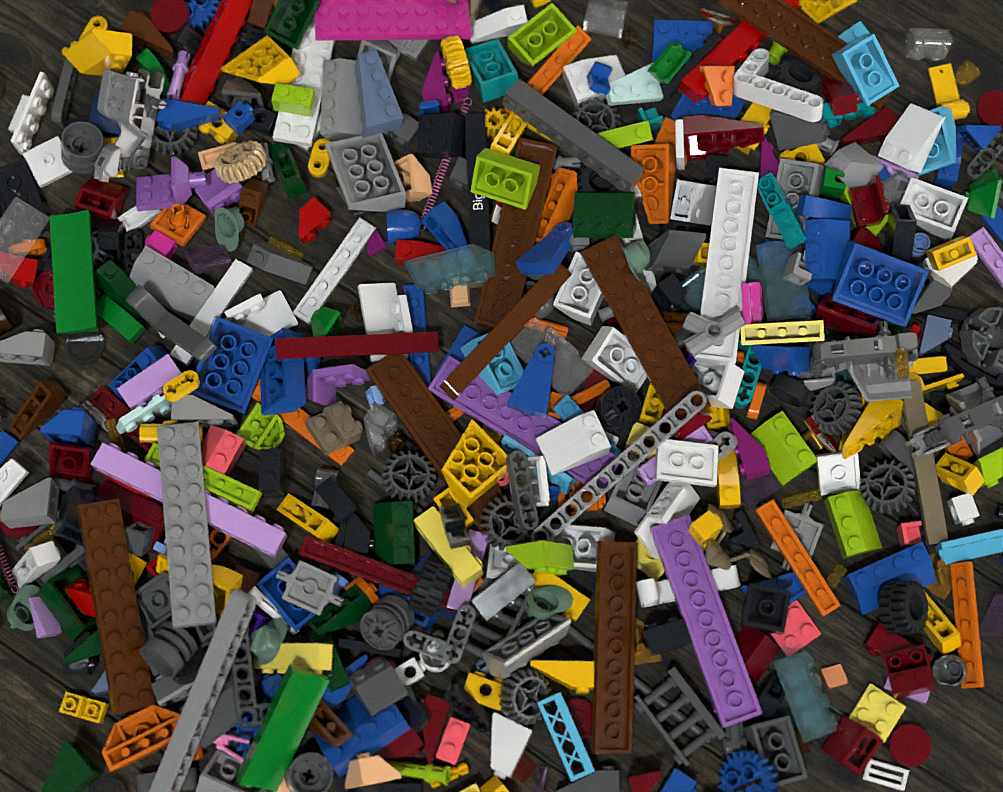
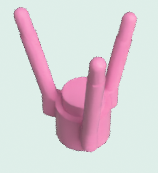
[213,729,250,763]

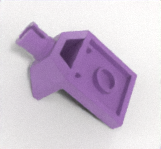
[136,157,207,212]
[305,364,371,407]

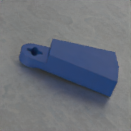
[516,222,574,275]
[507,343,555,418]

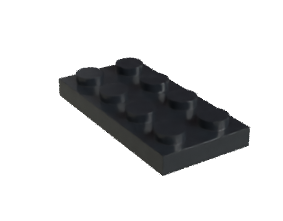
[0,158,50,243]

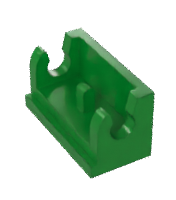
[647,41,692,84]
[819,167,846,202]

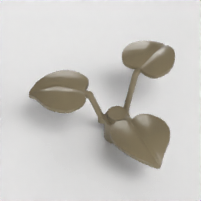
[705,503,772,579]

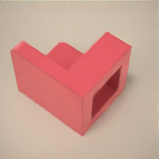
[896,521,922,547]

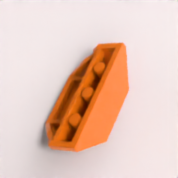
[535,167,578,242]
[102,705,180,772]

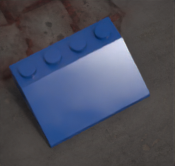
[831,241,929,328]
[189,316,274,414]
[310,695,411,777]

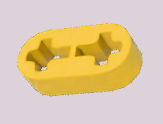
[163,370,200,402]

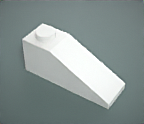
[470,5,527,43]
[12,541,61,589]

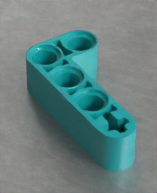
[734,328,769,409]

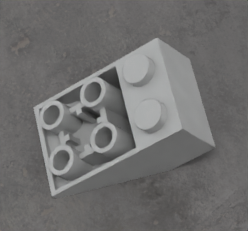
[670,179,717,226]

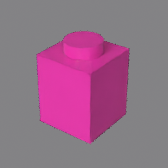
[144,230,178,260]

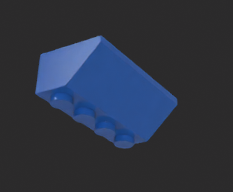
[260,327,306,415]
[844,542,936,615]

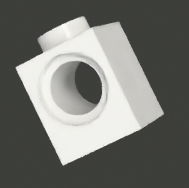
[947,493,979,526]
[394,657,426,686]

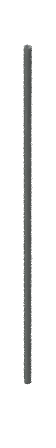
[367,469,712,744]

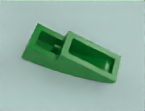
[136,48,172,99]
[96,294,146,345]

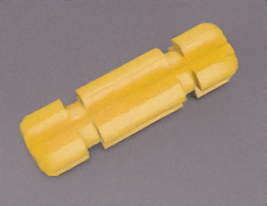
[430,763,469,788]

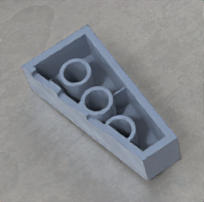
[354,50,403,138]

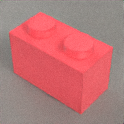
[436,717,471,765]

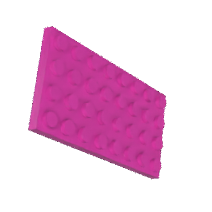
[314,0,471,40]

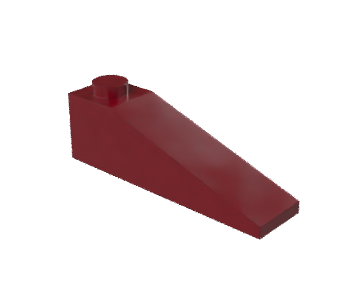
[683,115,764,161]
[95,481,165,554]

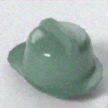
[214,207,245,252]
[622,241,651,283]
[7,585,40,631]
[526,585,573,620]
[249,618,287,665]

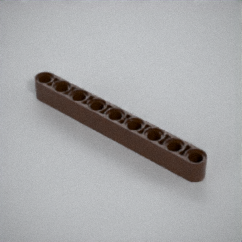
[439,263,572,401]

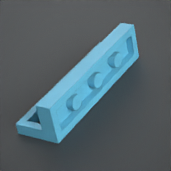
[500,434,577,495]
[935,529,1003,565]
[537,692,595,782]

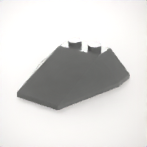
[135,571,217,676]

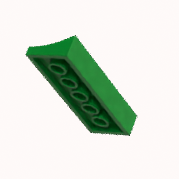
[49,210,98,334]
[236,664,330,792]

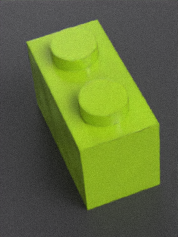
[271,83,317,117]

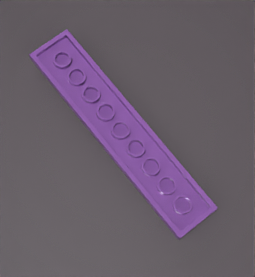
[428,356,620,488]
[650,515,763,728]

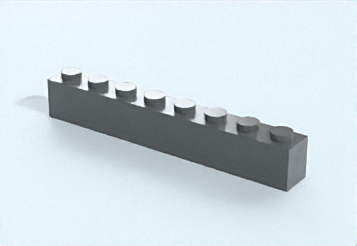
[502,79,645,192]

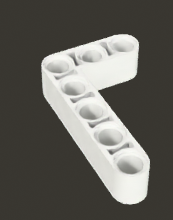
[733,49,823,122]
[636,565,741,608]

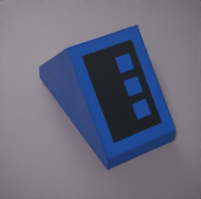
[956,125,1001,150]

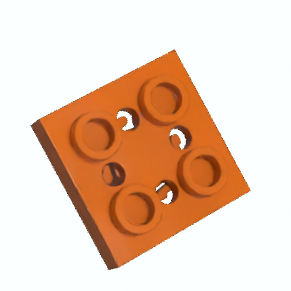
[150,203,206,247]

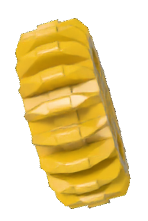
[441,35,472,89]

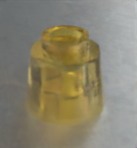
[955,60,981,86]

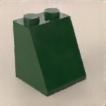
[41,741,103,792]

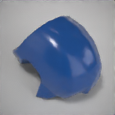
[385,210,422,244]

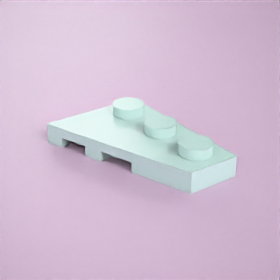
[606,62,664,106]
[116,389,176,434]

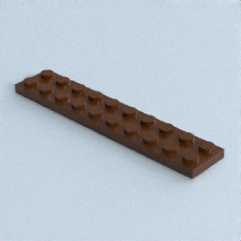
[717,0,902,111]
[474,137,558,329]
[580,235,711,420]
[366,354,511,532]
[76,499,155,714]
[591,541,637,754]

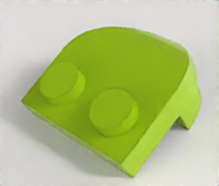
[235,403,285,450]

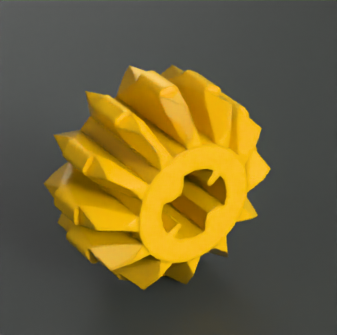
[484,106,509,140]

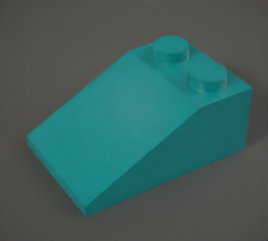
[464,39,518,102]

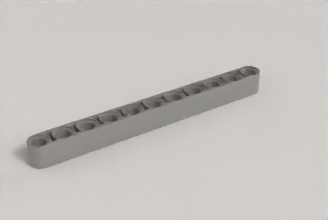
[531,391,707,542]
[149,589,257,792]

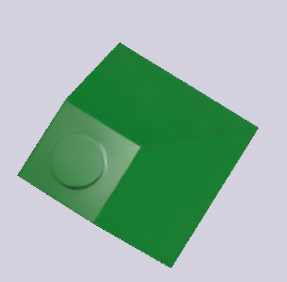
[963,168,1002,219]
[311,306,344,337]

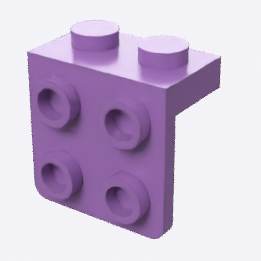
[193,169,242,216]

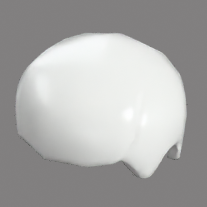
[419,641,453,672]

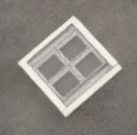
[509,456,550,506]

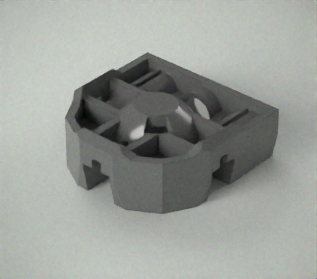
[959,307,1003,377]

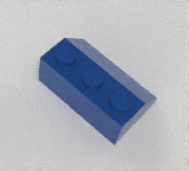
[652,20,713,64]
[805,219,850,283]
[40,407,98,448]
[256,557,328,632]

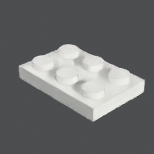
[655,439,718,487]

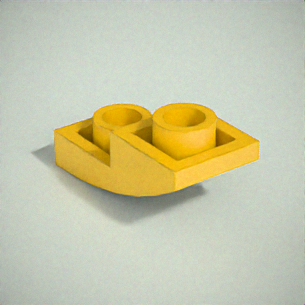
[59,692,109,724]

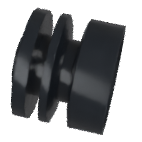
[592,386,642,433]

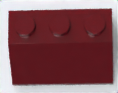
[816,293,883,339]

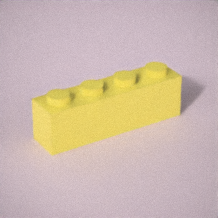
[741,320,824,345]
[413,506,483,589]
[253,643,333,674]

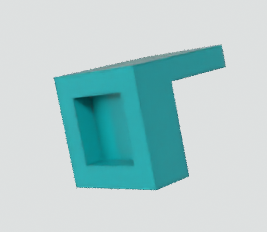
[637,107,664,131]

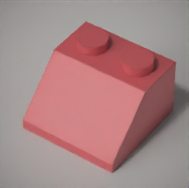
[201,425,247,477]

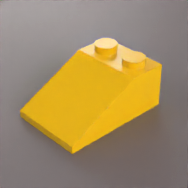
[530,660,594,694]

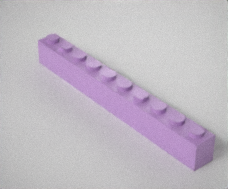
[91,443,287,559]

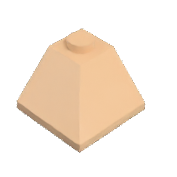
[394,154,433,203]
[345,753,401,789]

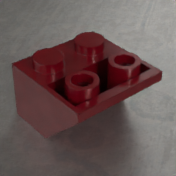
[74,176,129,222]
[883,645,937,699]
[821,716,884,776]

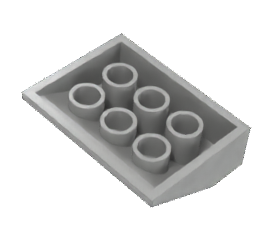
[325,133,406,212]

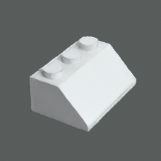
[553,252,603,326]

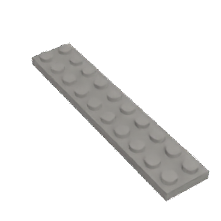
[157,422,217,629]

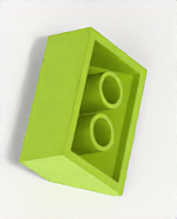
[508,3,577,67]
[470,148,541,210]
[750,411,818,487]
[973,447,1003,489]
[824,490,883,559]
[506,540,575,576]

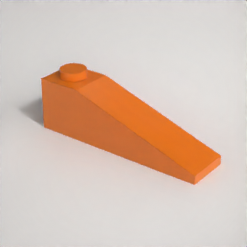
[631,144,676,224]

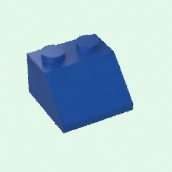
[752,345,810,376]

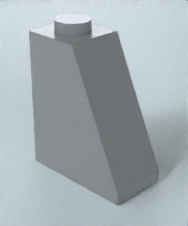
[0,478,60,528]

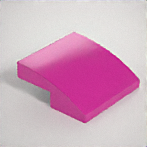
[741,281,764,324]

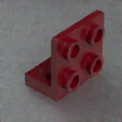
[848,175,889,229]

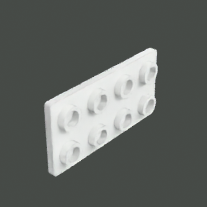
[8,72,54,156]
[358,283,413,362]
[224,290,298,337]
[634,482,700,559]

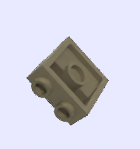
[304,401,363,456]

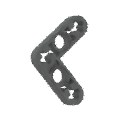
[965,133,1003,204]
[403,604,476,664]

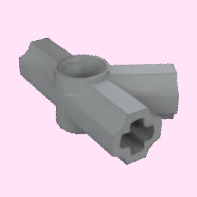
[683,309,746,357]

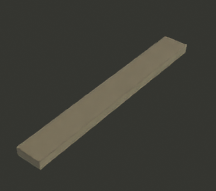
[901,380,949,545]

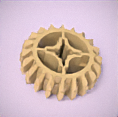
[214,140,267,184]

